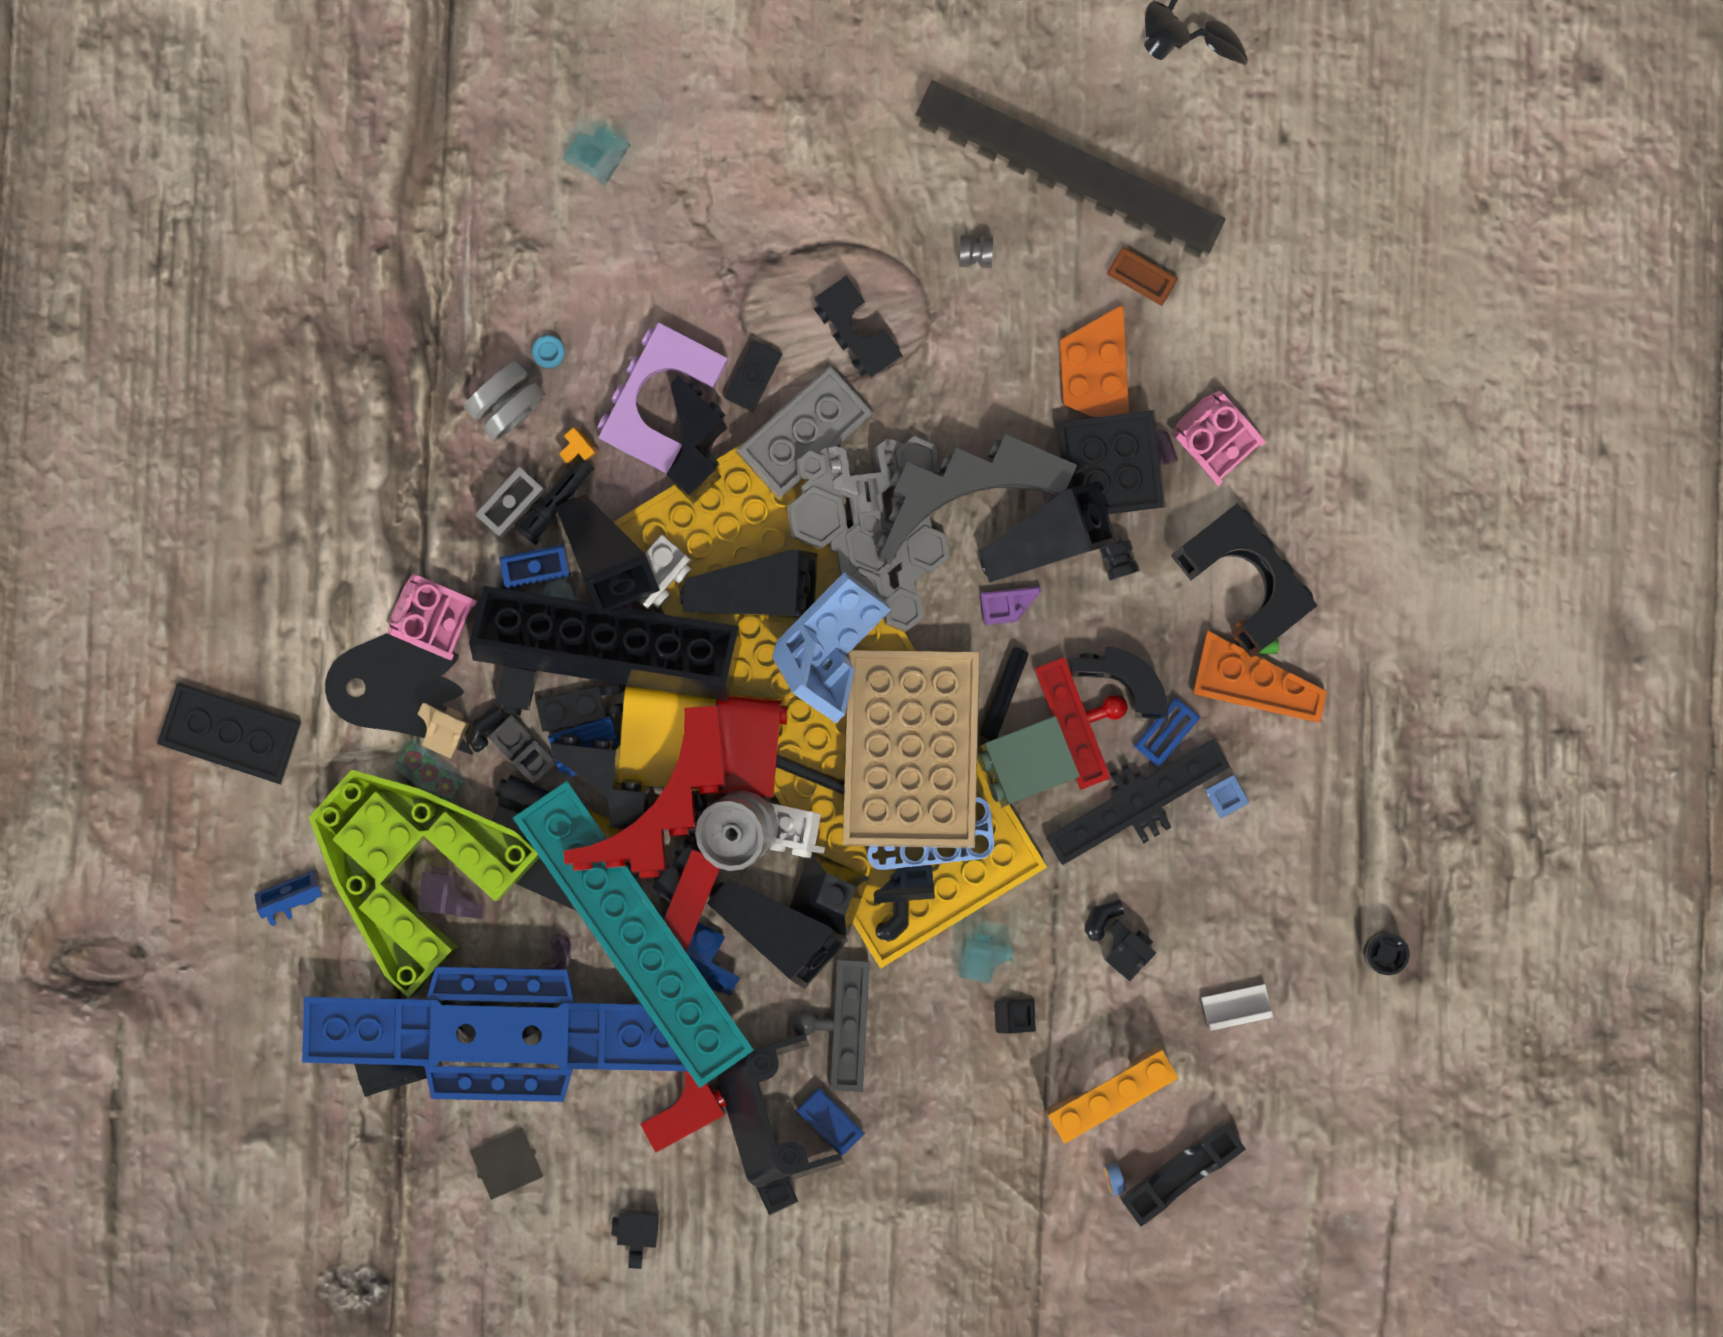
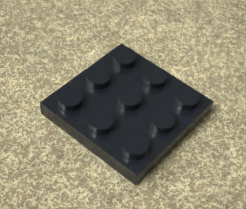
[1057,410,1166,514]

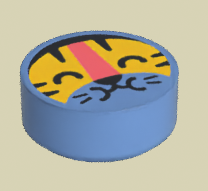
[1103,1162,1125,1196]

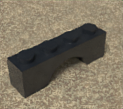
[1119,1120,1246,1227]

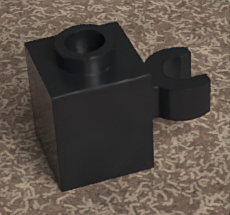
[611,1209,660,1269]

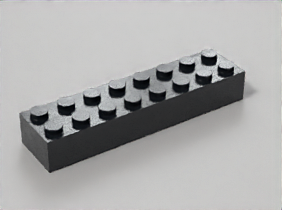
[469,586,741,701]

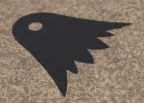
[325,633,473,755]

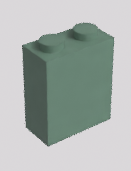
[977,716,1080,808]

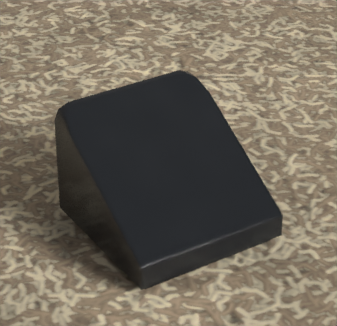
[994,999,1036,1034]

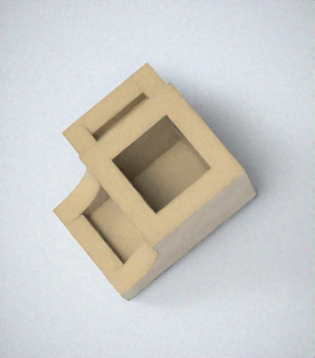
[417,703,470,759]

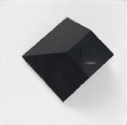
[789,852,869,936]

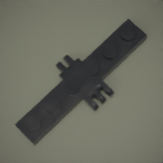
[1045,739,1231,866]

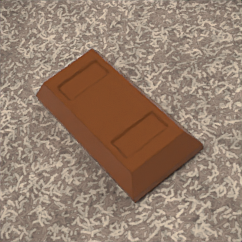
[1106,246,1178,306]

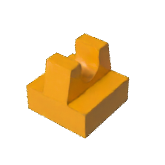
[559,427,599,463]

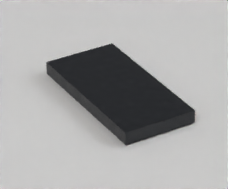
[157,683,302,785]

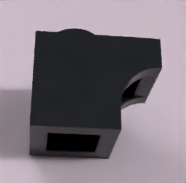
[1104,919,1156,981]

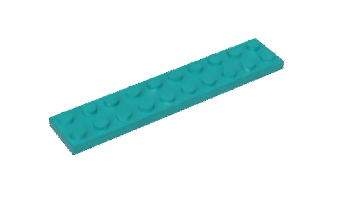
[513,781,754,1089]

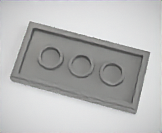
[735,365,874,499]

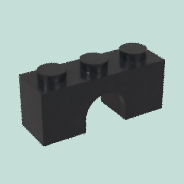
[813,276,903,380]

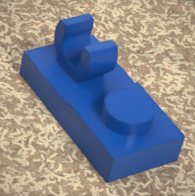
[254,870,322,926]

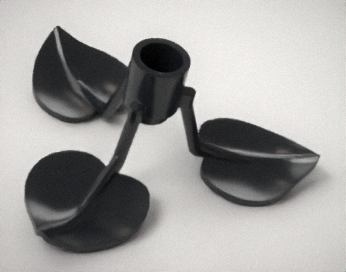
[1144,0,1248,65]

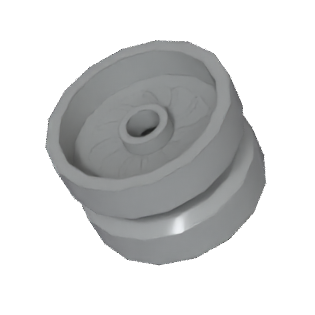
[463,360,547,442]
[695,790,778,871]

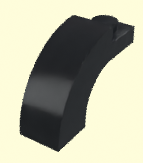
[1072,646,1168,719]

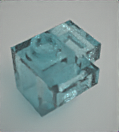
[562,126,631,186]
[958,933,1014,984]

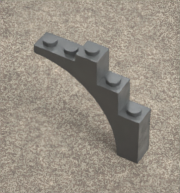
[876,434,1077,565]

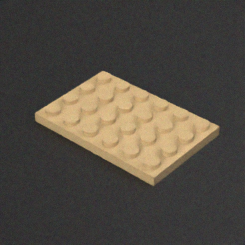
[843,650,980,848]

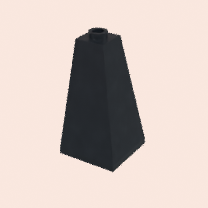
[980,481,1117,583]
[556,494,660,615]
[679,550,818,618]
[707,879,848,989]

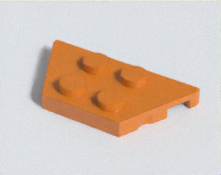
[1060,306,1129,418]

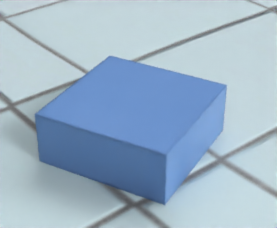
[1205,774,1249,819]

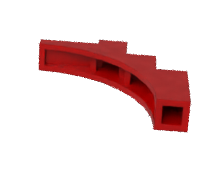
[563,705,726,879]

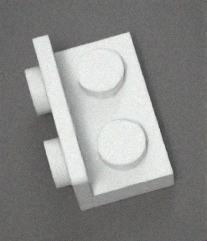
[638,534,692,609]
[768,802,825,858]

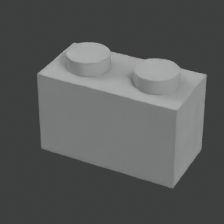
[475,467,546,538]

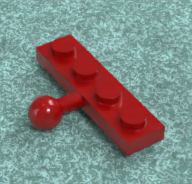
[1034,657,1128,790]

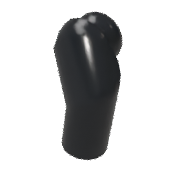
[1084,899,1125,941]

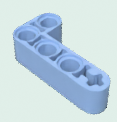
[867,797,994,870]

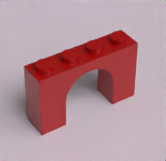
[640,1071,726,1153]

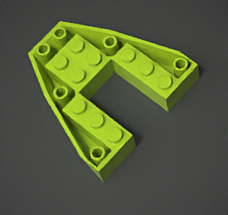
[308,769,539,998]

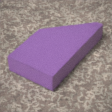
[981,586,1041,625]

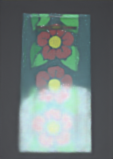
[393,741,464,802]

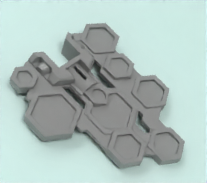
[787,436,950,632]

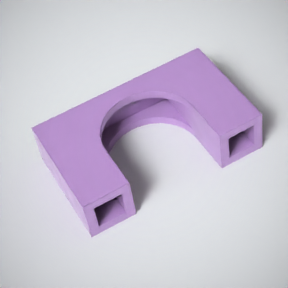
[596,322,728,475]

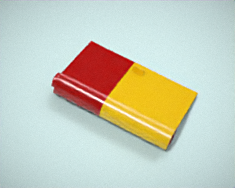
[618,685,789,798]

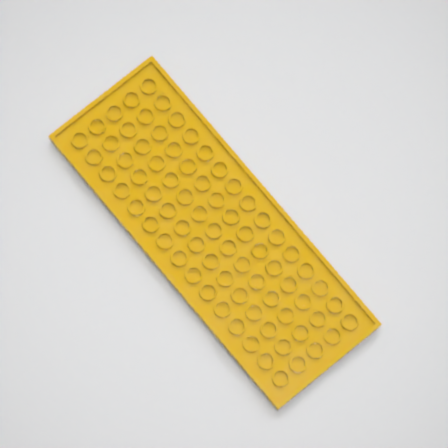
[614,443,1047,969]

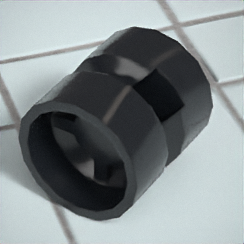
[1363,932,1410,976]

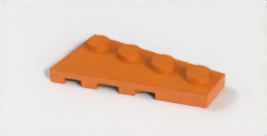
[1192,631,1327,723]

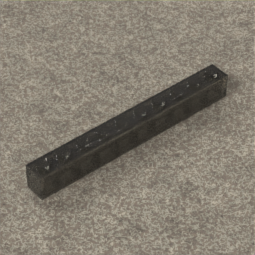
[915,80,1226,259]

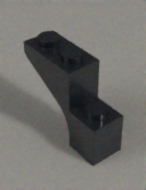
[666,375,727,504]
[551,734,650,829]

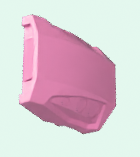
[1172,391,1266,486]
[388,573,477,661]

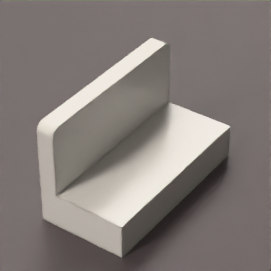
[1201,984,1274,1031]

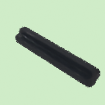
[980,647,1029,740]

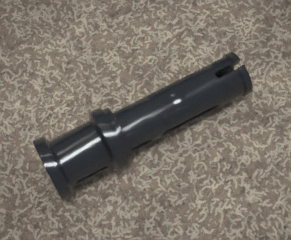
[514,455,595,546]

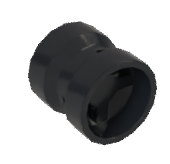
[1100,540,1140,581]

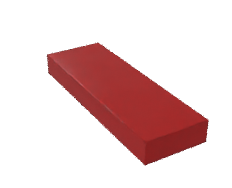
[664,849,720,952]

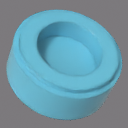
[532,335,565,369]

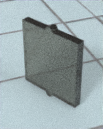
[470,1128,544,1200]

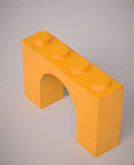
[1045,1045,1179,1144]

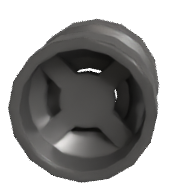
[959,235,993,268]

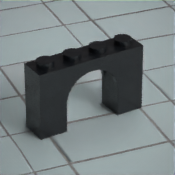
[1171,503,1318,658]

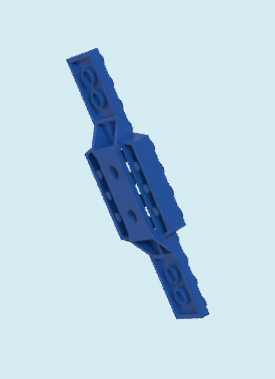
[302,967,687,1102]

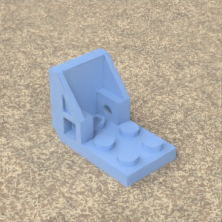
[772,572,891,723]

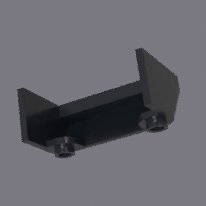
[718,1034,845,1188]

